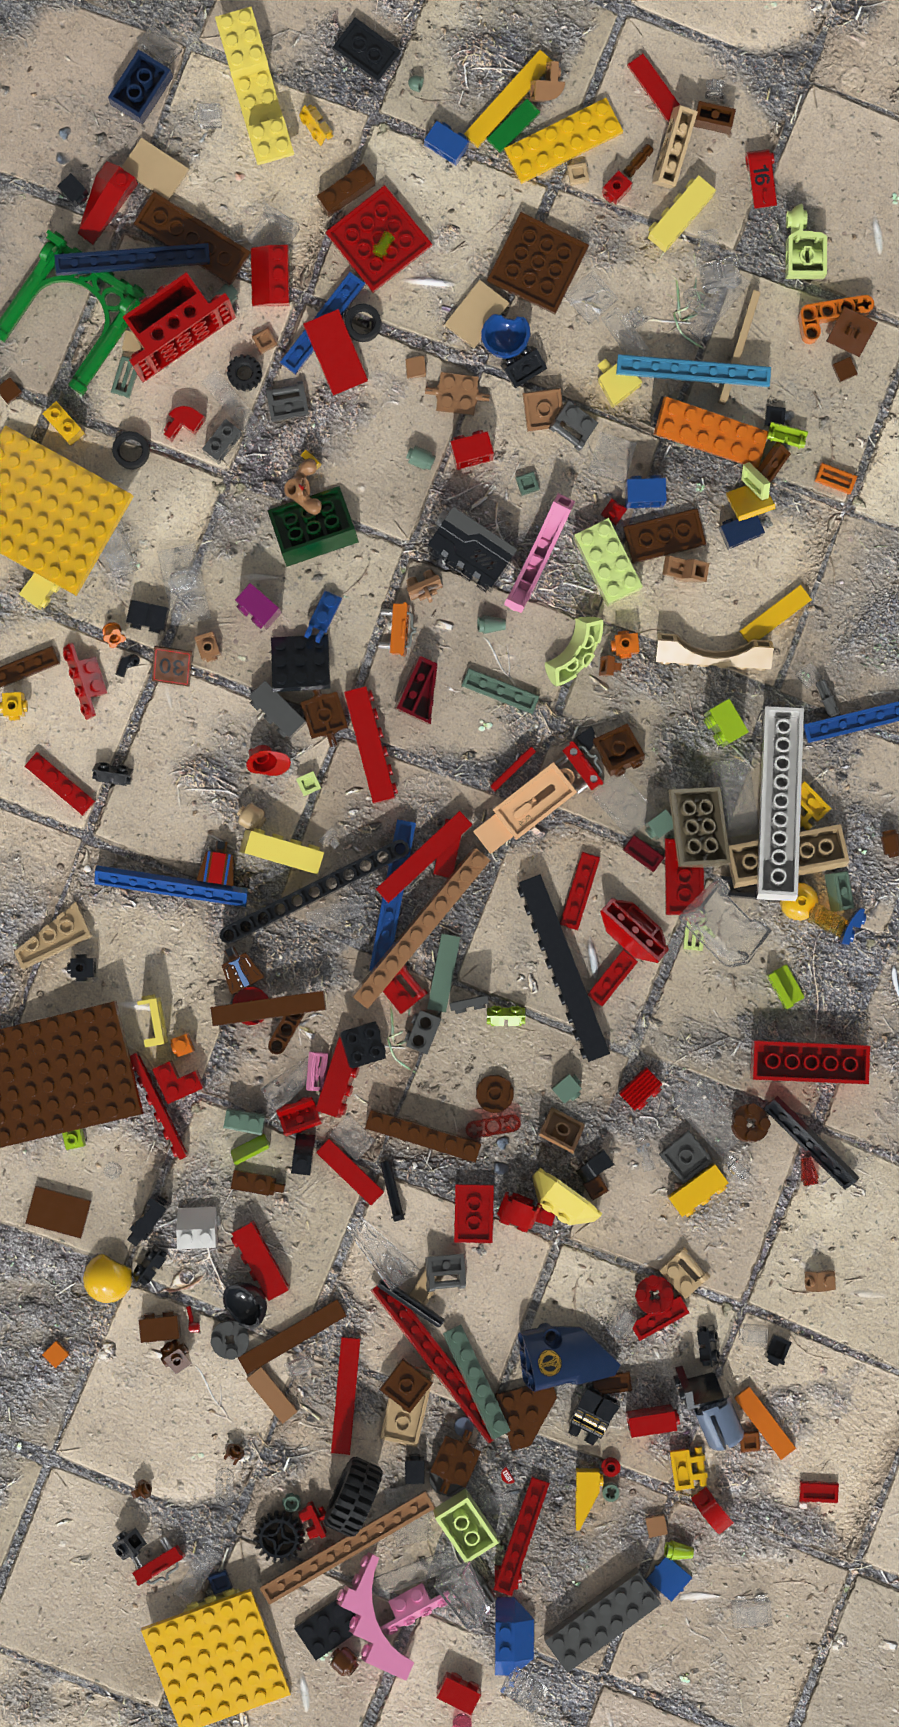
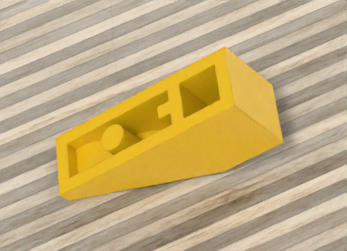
[575,1468,603,1531]

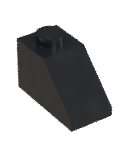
[291,1133,316,1176]

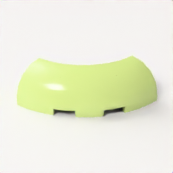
[544,617,603,687]

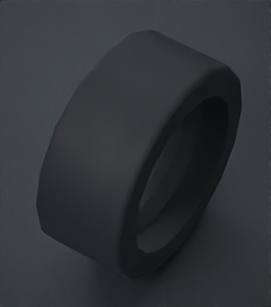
[345,303,381,343]
[112,431,150,470]

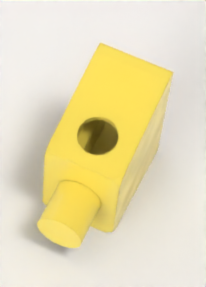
[597,359,642,408]

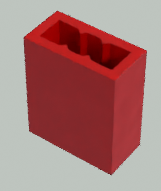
[626,1404,680,1438]

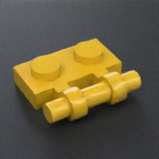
[800,781,832,831]
[669,1446,708,1491]

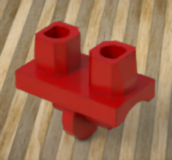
[298,1501,327,1539]

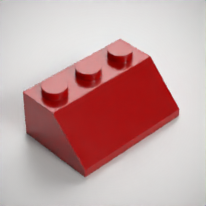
[251,245,290,307]

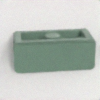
[825,871,854,912]

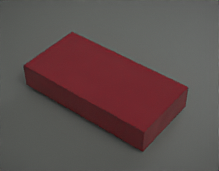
[623,835,665,873]

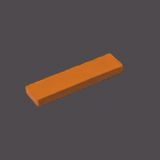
[734,1386,796,1460]

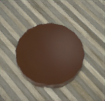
[476,1075,514,1113]

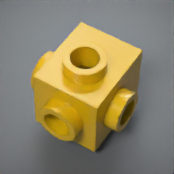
[0,692,28,721]

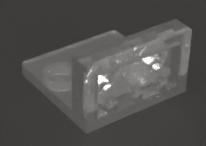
[248,203,300,247]

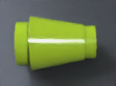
[664,1540,694,1560]

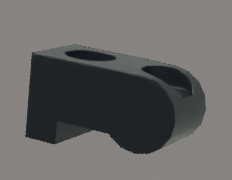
[576,1149,614,1183]

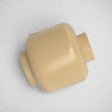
[237,803,266,831]

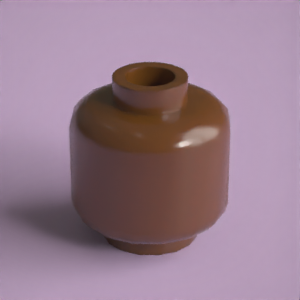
[330,1647,359,1676]

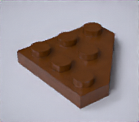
[496,1385,557,1451]

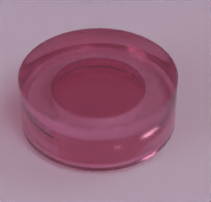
[453,1713,472,1727]

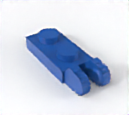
[304,591,342,643]

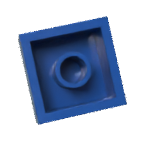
[625,475,667,509]

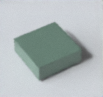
[515,471,540,496]

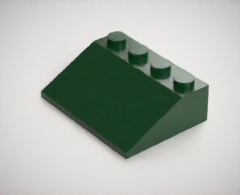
[267,486,359,567]

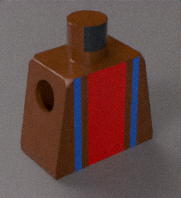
[197,841,235,886]

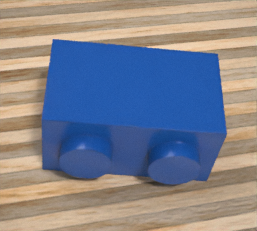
[424,121,469,166]

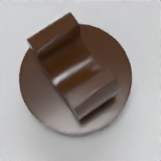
[224,1443,245,1465]
[131,1479,152,1499]

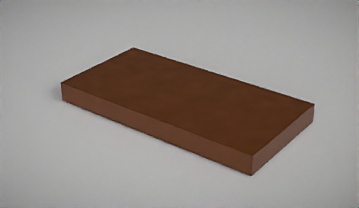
[623,508,707,564]

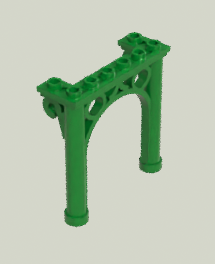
[0,230,147,396]

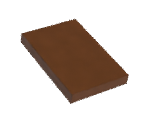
[25,1186,92,1239]

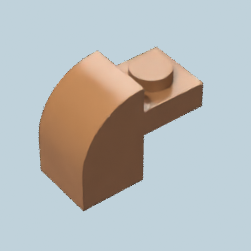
[530,61,565,102]
[662,556,710,583]

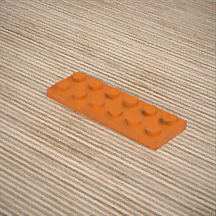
[653,397,769,469]

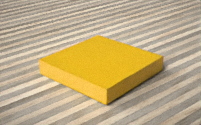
[726,485,775,521]

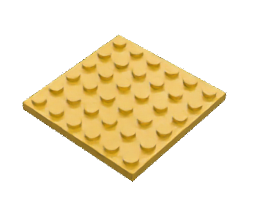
[141,1588,291,1727]

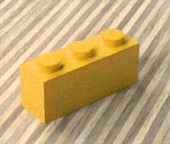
[667,1163,729,1217]

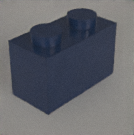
[719,515,765,550]

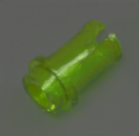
[373,231,395,258]

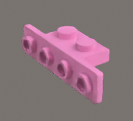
[380,1583,453,1635]

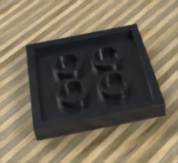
[271,634,331,692]

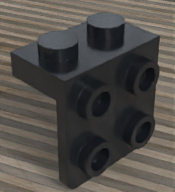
[340,1021,386,1068]
[673,1365,724,1410]

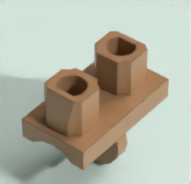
[406,569,443,603]

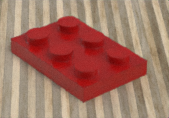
[454,1184,494,1243]

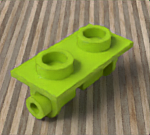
[767,422,808,449]
[487,1006,526,1026]

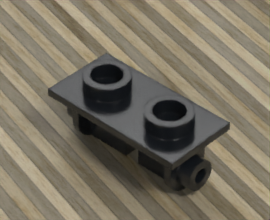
[92,762,134,786]
[132,1245,167,1286]
[697,1325,720,1367]

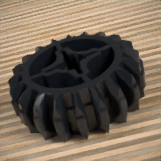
[253,1510,305,1563]

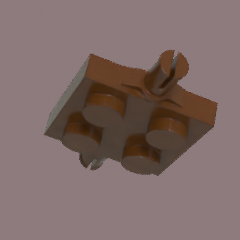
[300,689,348,747]
[430,1429,481,1494]

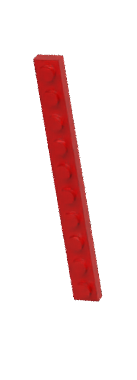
[370,1278,493,1443]

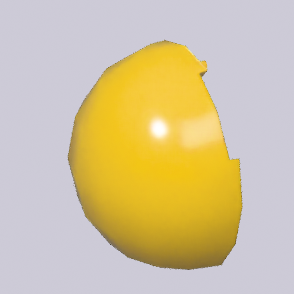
[83,1254,132,1303]

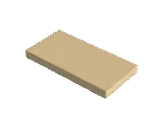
[380,1362,434,1447]

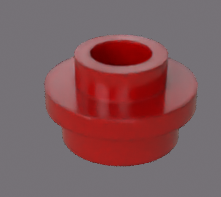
[601,1457,621,1477]

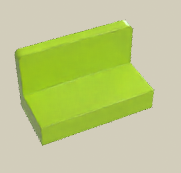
[766,965,804,1009]

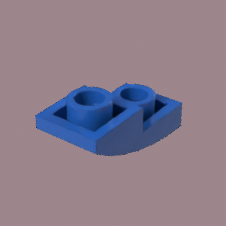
[839,908,866,945]

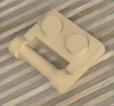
[659,1247,710,1299]

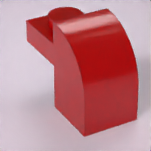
[164,406,206,442]
[691,1486,734,1535]

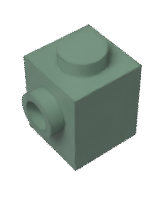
[551,1073,582,1104]

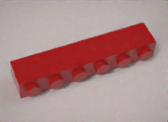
[344,686,398,804]

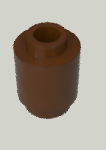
[880,829,899,858]

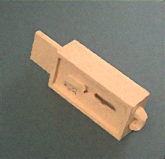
[473,762,577,854]

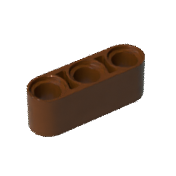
[268,1013,305,1055]

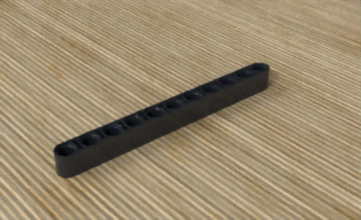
[219,840,410,944]

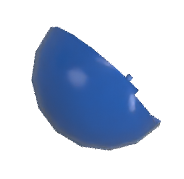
[481,314,530,359]

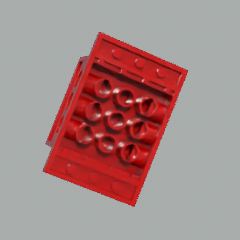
[123,272,236,383]

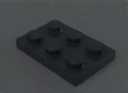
[332,17,401,84]
[294,1598,356,1660]

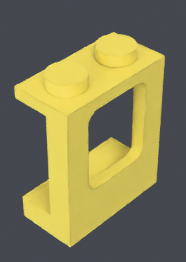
[137,994,168,1047]

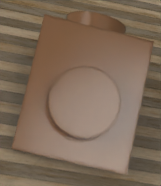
[805,1270,836,1292]

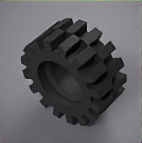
[227,354,262,392]

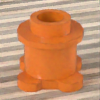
[102,622,126,648]

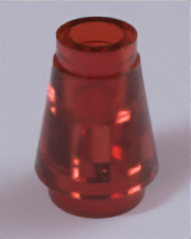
[800,1157,820,1186]

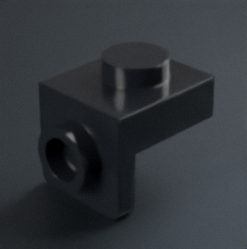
[764,1334,792,1366]

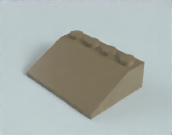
[668,787,731,868]

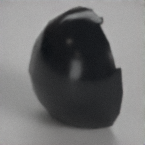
[223,1282,267,1329]

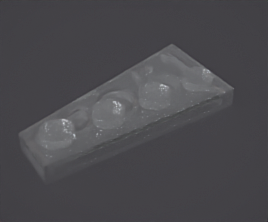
[346,1217,421,1291]

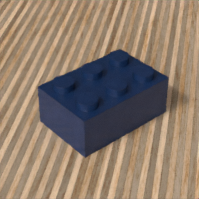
[108,49,173,125]

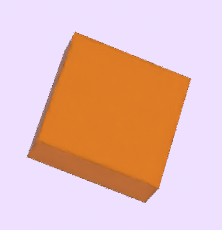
[42,1340,70,1368]

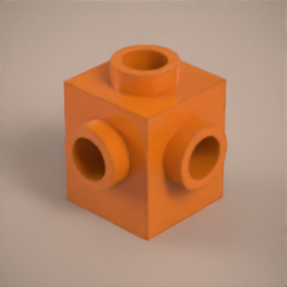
[611,631,640,659]

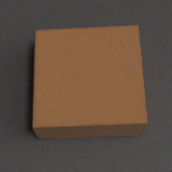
[252,328,278,354]
[645,1514,668,1538]

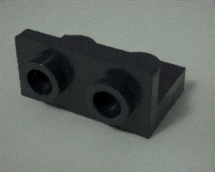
[500,346,547,388]

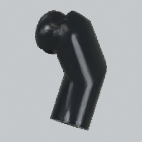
[115,654,140,678]

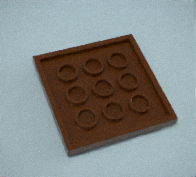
[487,212,589,315]

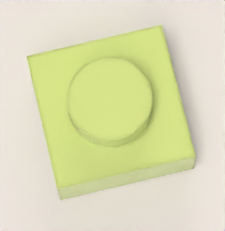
[296,771,322,797]

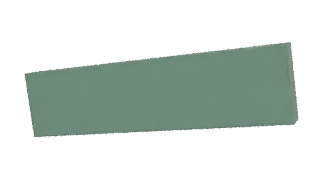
[462,668,540,714]
[427,934,460,1013]

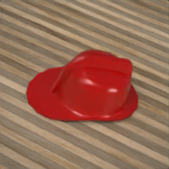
[246,745,291,776]

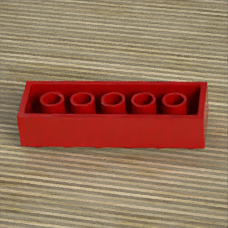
[750,1040,870,1084]

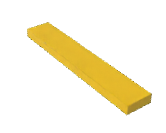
[464,50,553,148]

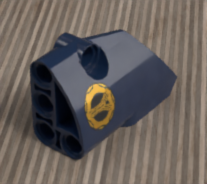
[518,1323,621,1392]

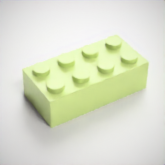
[573,518,643,606]

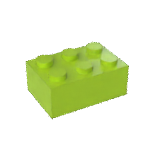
[703,699,749,748]

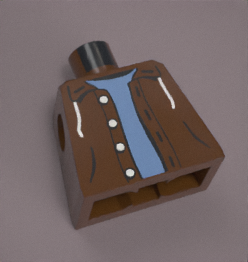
[222,946,265,995]

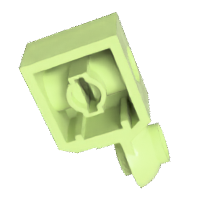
[785,204,827,279]

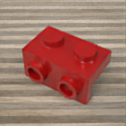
[276,1097,322,1137]

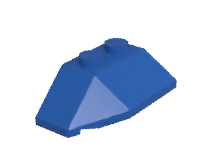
[495,1597,534,1676]

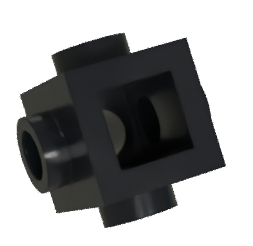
[67,954,96,981]
[112,1528,147,1560]

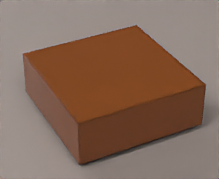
[740,1430,760,1453]

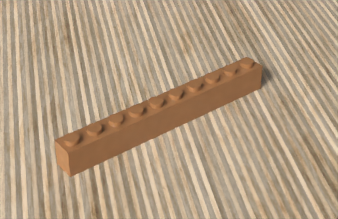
[351,848,491,1009]

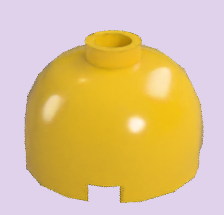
[780,883,819,921]

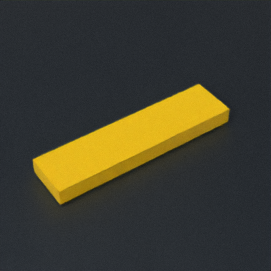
[739,585,812,643]

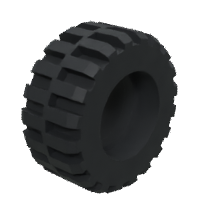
[324,1457,383,1537]

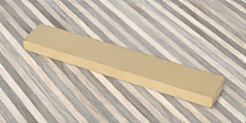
[718,290,760,405]

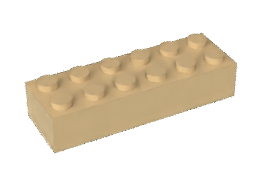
[728,824,850,888]

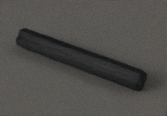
[377,1278,444,1328]

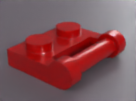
[382,965,428,1014]

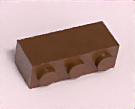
[317,163,375,218]

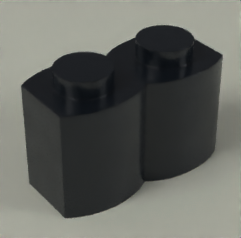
[126,600,170,634]

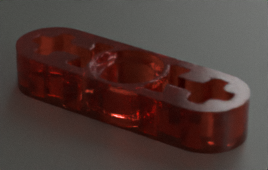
[466,1114,521,1138]

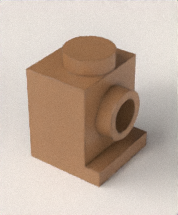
[194,631,221,663]

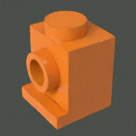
[170,1033,195,1057]

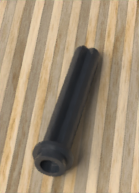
[380,1160,406,1222]

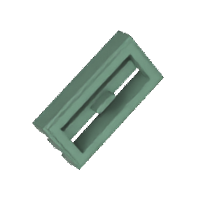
[111,356,137,399]

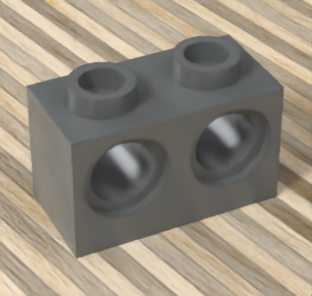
[202,419,242,464]
[404,1010,442,1054]

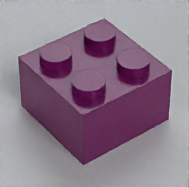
[235,583,282,630]

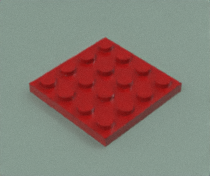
[325,185,432,293]

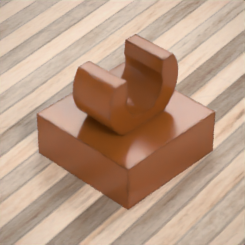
[599,656,622,677]

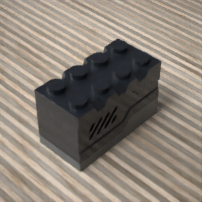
[427,507,517,593]

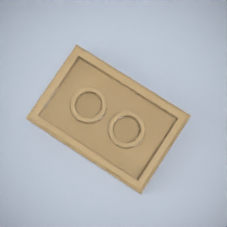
[121,138,189,201]
[444,280,510,349]

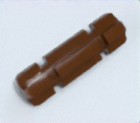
[623,144,654,178]

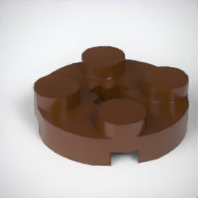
[731,1103,771,1143]

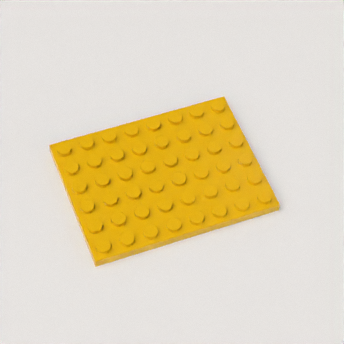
[0,425,134,596]

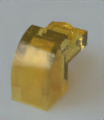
[808,903,848,938]

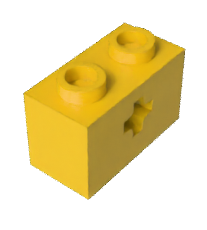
[42,401,85,446]

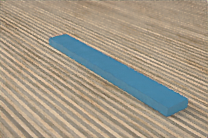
[616,354,771,387]

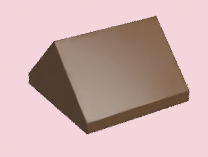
[538,1107,585,1153]

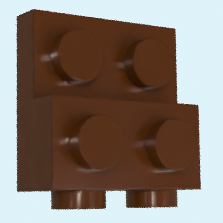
[593,723,645,777]

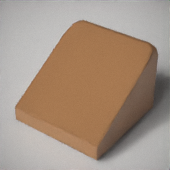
[405,356,426,379]

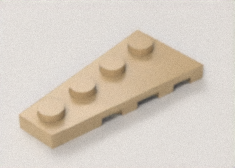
[14,901,92,970]

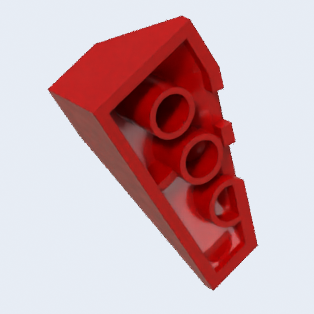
[78,161,138,245]

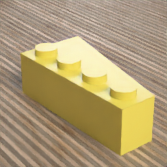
[239,828,324,874]

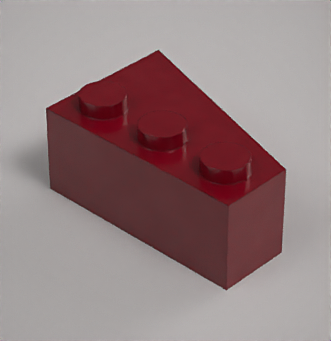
[393,656,437,725]

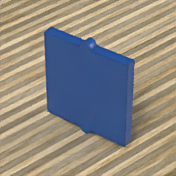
[646,1557,692,1602]

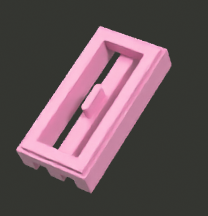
[306,1052,328,1091]

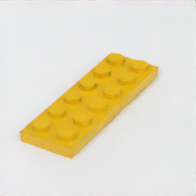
[504,98,623,184]

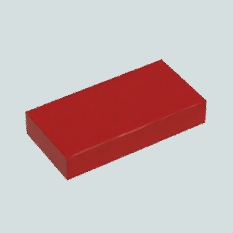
[799,1481,839,1503]

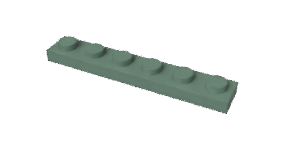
[443,1325,511,1440]

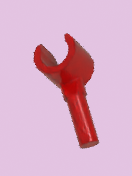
[186,1306,200,1333]

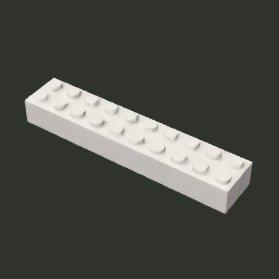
[757,706,804,901]

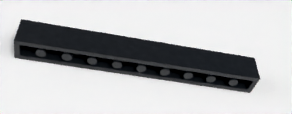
[517,874,610,1062]

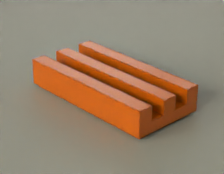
[815,463,858,495]

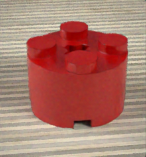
[497,1192,541,1233]

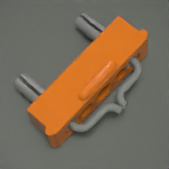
[378,602,417,657]

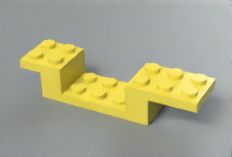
[215,6,294,165]

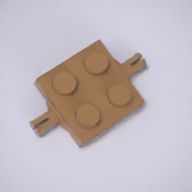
[425,372,490,416]

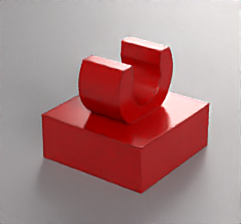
[600,499,627,526]

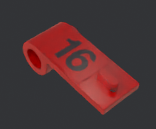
[745,149,777,209]

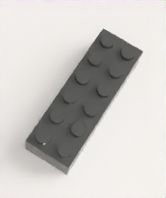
[544,1567,661,1673]

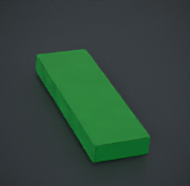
[487,99,540,154]

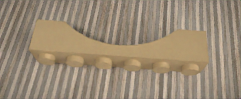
[655,633,774,671]

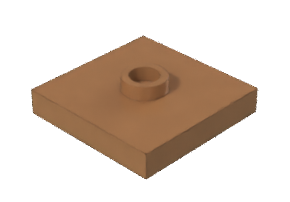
[522,388,565,432]

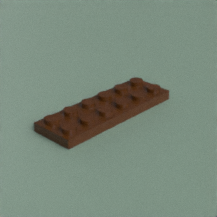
[133,191,251,285]

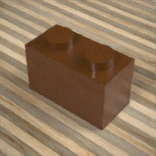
[693,101,736,135]
[138,1310,181,1343]

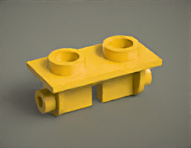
[299,104,334,146]

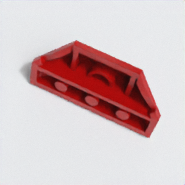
[600,898,669,963]

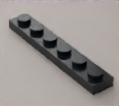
[763,1096,860,1190]

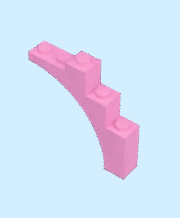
[504,493,575,613]
[337,1552,414,1681]

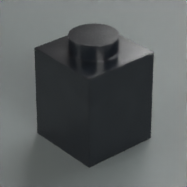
[57,173,89,208]
[405,1454,425,1484]

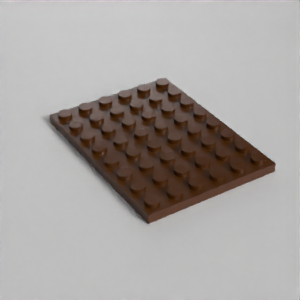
[0,1001,144,1148]

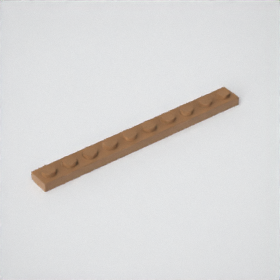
[260,1490,436,1605]

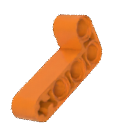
[798,295,874,344]

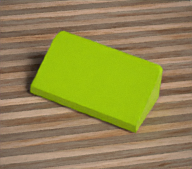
[231,1134,270,1165]

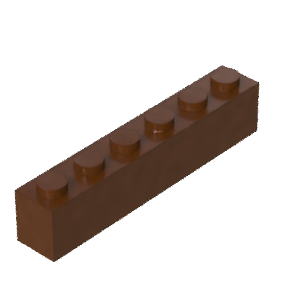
[365,1108,481,1163]

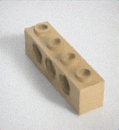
[652,105,698,189]

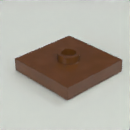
[379,1358,433,1413]

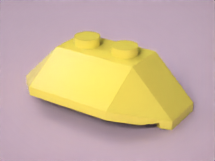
[532,1168,602,1225]

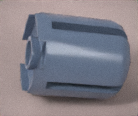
[694,1395,744,1451]

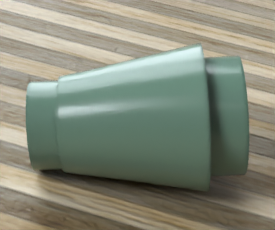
[477,615,506,634]

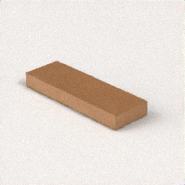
[246,1366,298,1424]

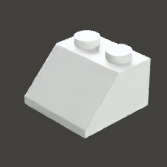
[176,1206,218,1249]

